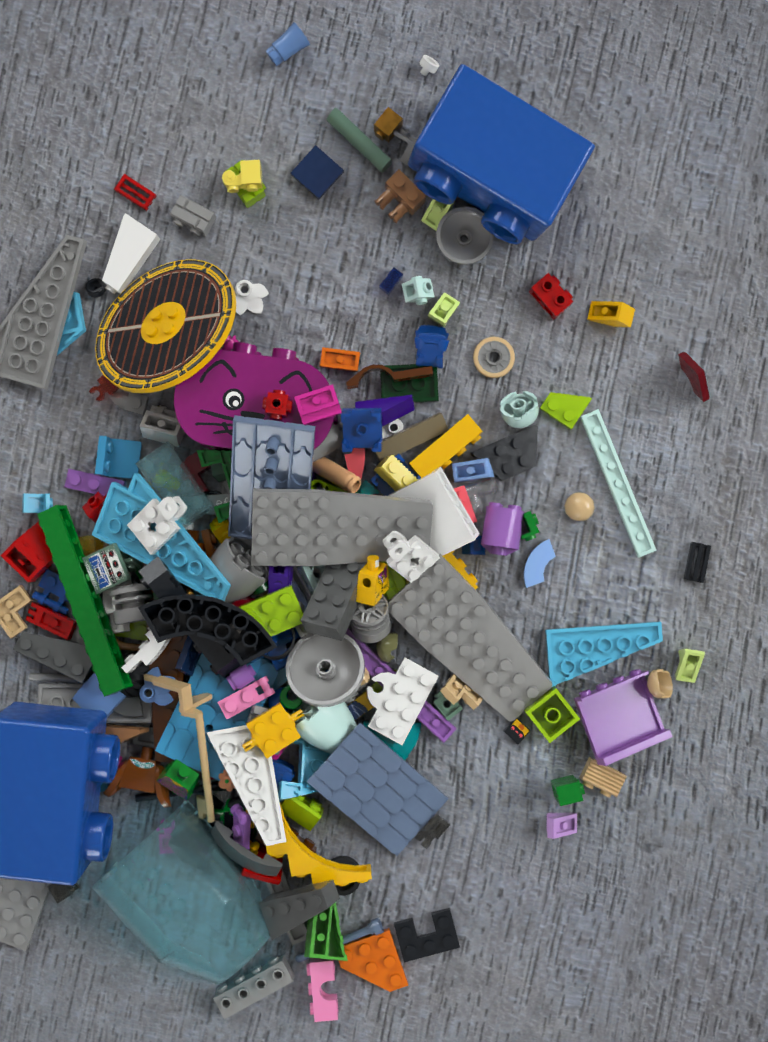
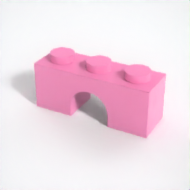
[307,958,339,1022]

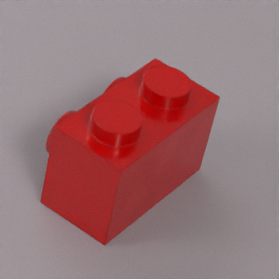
[529,273,574,320]

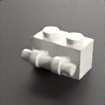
[140,405,185,447]

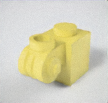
[222,160,263,193]

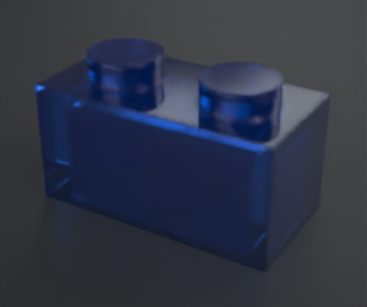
[379,267,403,295]

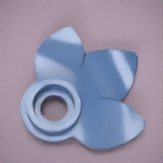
[139,667,176,706]

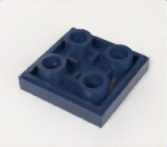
[290,145,344,200]

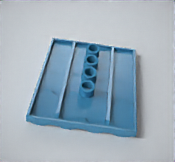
[155,653,280,781]

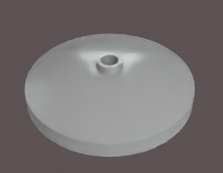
[286,633,365,707]

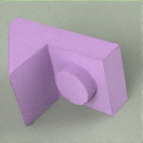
[546,813,577,839]

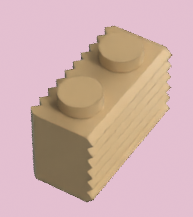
[579,757,627,798]

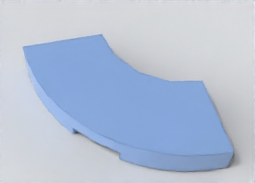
[523,539,556,588]

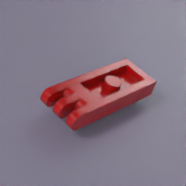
[25,602,77,640]

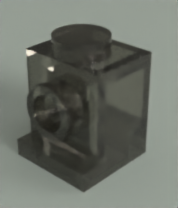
[47,883,80,903]

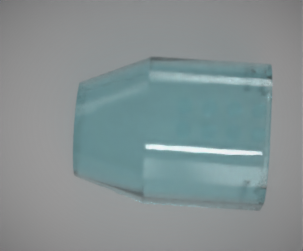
[91,800,270,985]

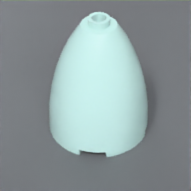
[290,701,357,754]

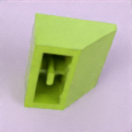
[281,795,324,831]

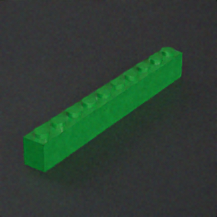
[37,505,133,697]

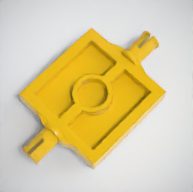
[242,702,305,758]

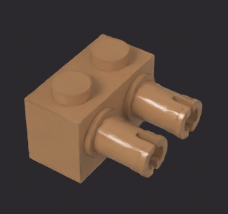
[374,169,426,223]

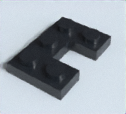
[394,908,460,962]

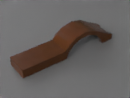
[346,364,433,389]

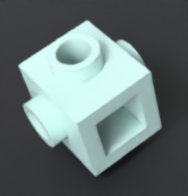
[402,276,434,305]

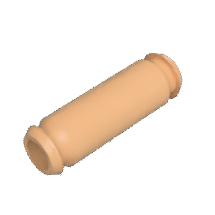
[312,456,361,493]

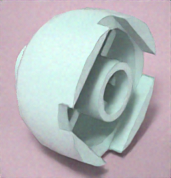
[500,391,539,428]

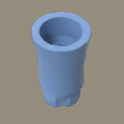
[266,22,310,66]

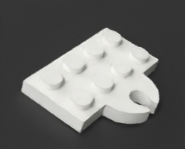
[367,657,439,745]

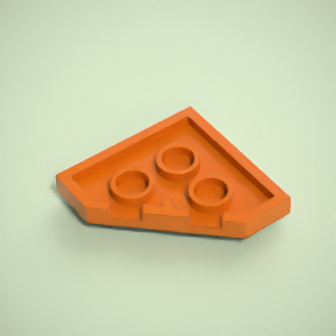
[338,928,408,992]

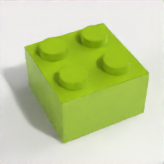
[524,687,580,743]

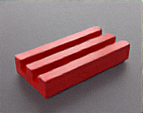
[114,174,157,212]

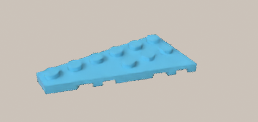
[545,622,663,687]

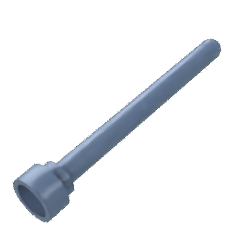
[295,918,384,963]

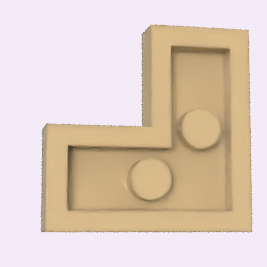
[0,585,33,639]
[440,673,483,710]

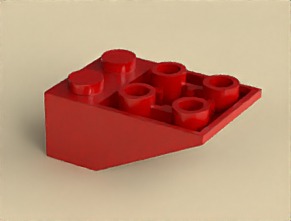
[1,521,53,583]

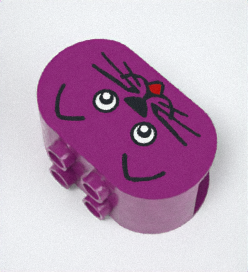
[174,342,338,451]

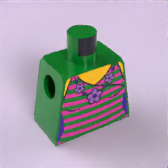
[156,759,199,801]

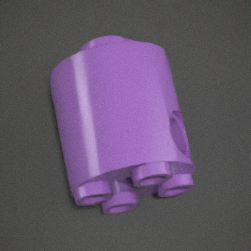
[481,502,524,556]

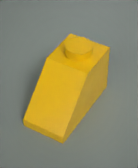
[587,301,635,328]

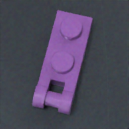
[230,804,251,851]

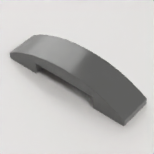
[211,821,283,876]

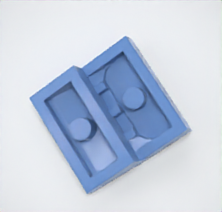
[72,673,126,718]

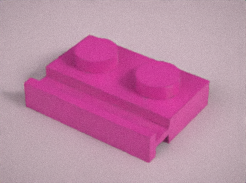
[294,384,342,425]

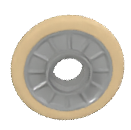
[473,337,515,378]

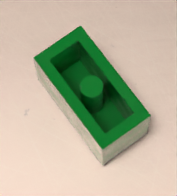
[550,775,585,806]

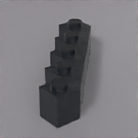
[139,557,241,679]

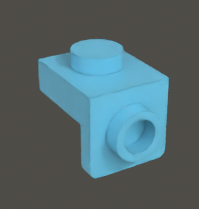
[22,493,53,513]

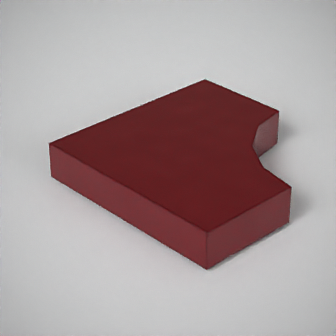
[678,352,710,402]

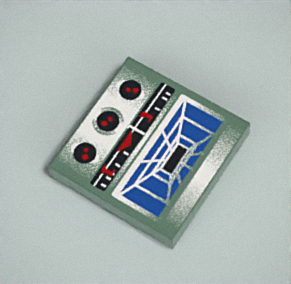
[82,543,131,594]

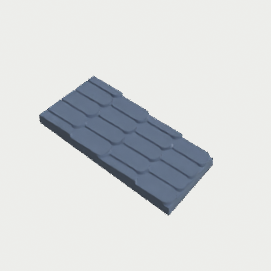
[228,415,316,540]
[307,722,449,856]

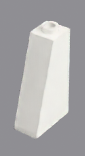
[102,213,160,294]

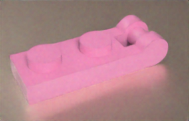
[218,676,275,719]

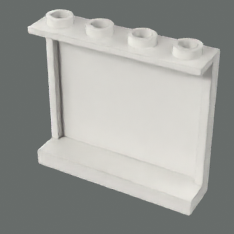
[385,467,480,562]

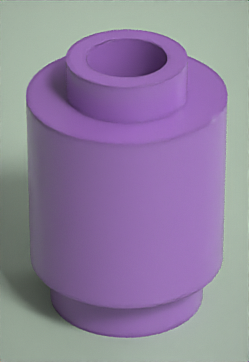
[226,664,256,691]

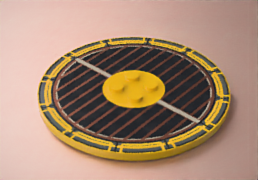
[95,259,236,393]

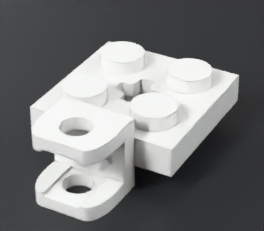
[127,496,187,555]
[383,531,440,583]

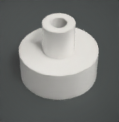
[419,55,439,76]

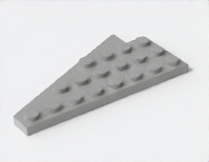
[0,235,87,390]

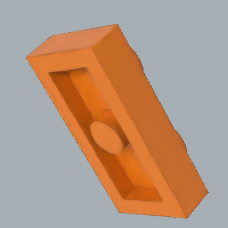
[320,347,360,372]

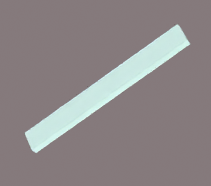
[580,409,657,558]

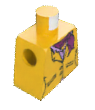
[356,555,389,606]

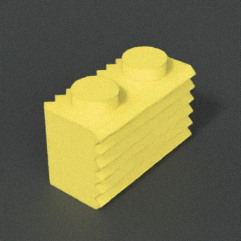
[374,455,419,491]

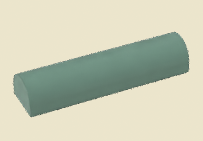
[327,108,392,173]

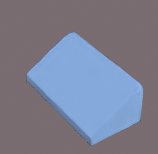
[452,458,494,483]

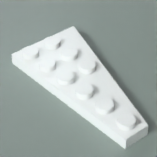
[206,725,286,846]

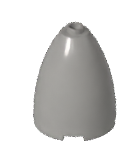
[196,537,269,603]

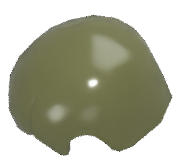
[376,633,398,663]

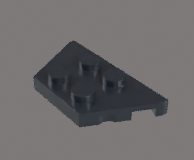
[471,424,538,481]

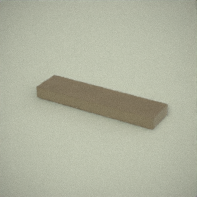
[375,412,448,462]

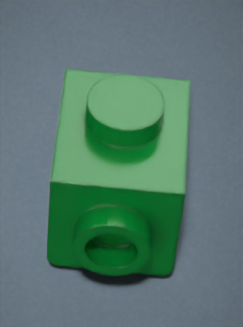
[520,511,539,542]

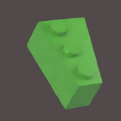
[304,902,348,961]

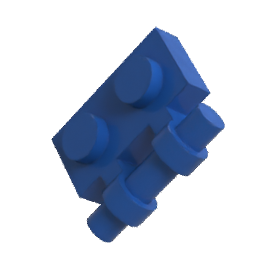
[32,569,70,615]

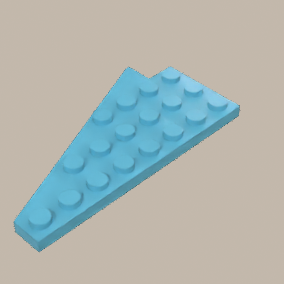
[92,473,231,601]

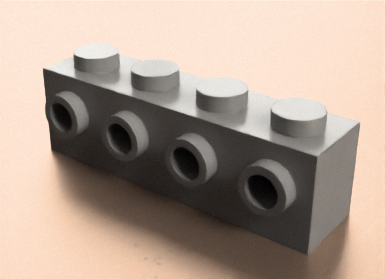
[213,955,295,1019]

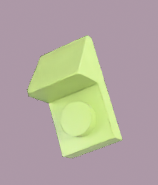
[421,199,454,231]
[428,292,460,328]
[675,649,705,683]

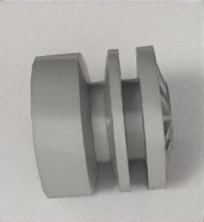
[110,584,153,625]
[350,596,391,643]

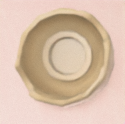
[564,492,595,521]
[647,669,673,699]

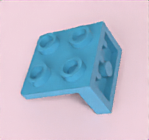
[95,436,142,479]

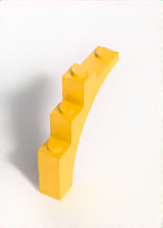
[266,802,372,886]

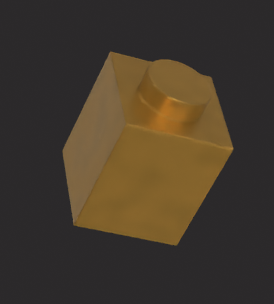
[374,107,403,143]

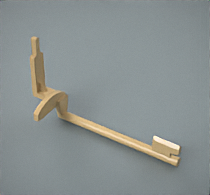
[144,674,215,823]

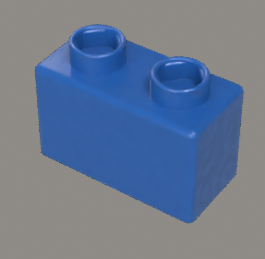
[408,64,595,244]
[0,702,120,886]

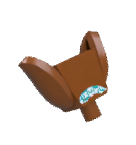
[103,747,172,808]

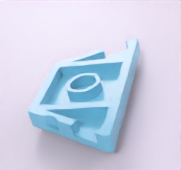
[57,292,86,355]

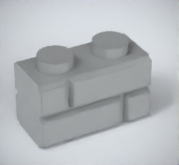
[170,195,216,237]

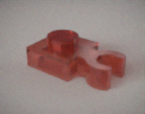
[89,375,119,402]

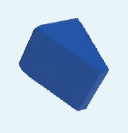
[462,536,485,555]

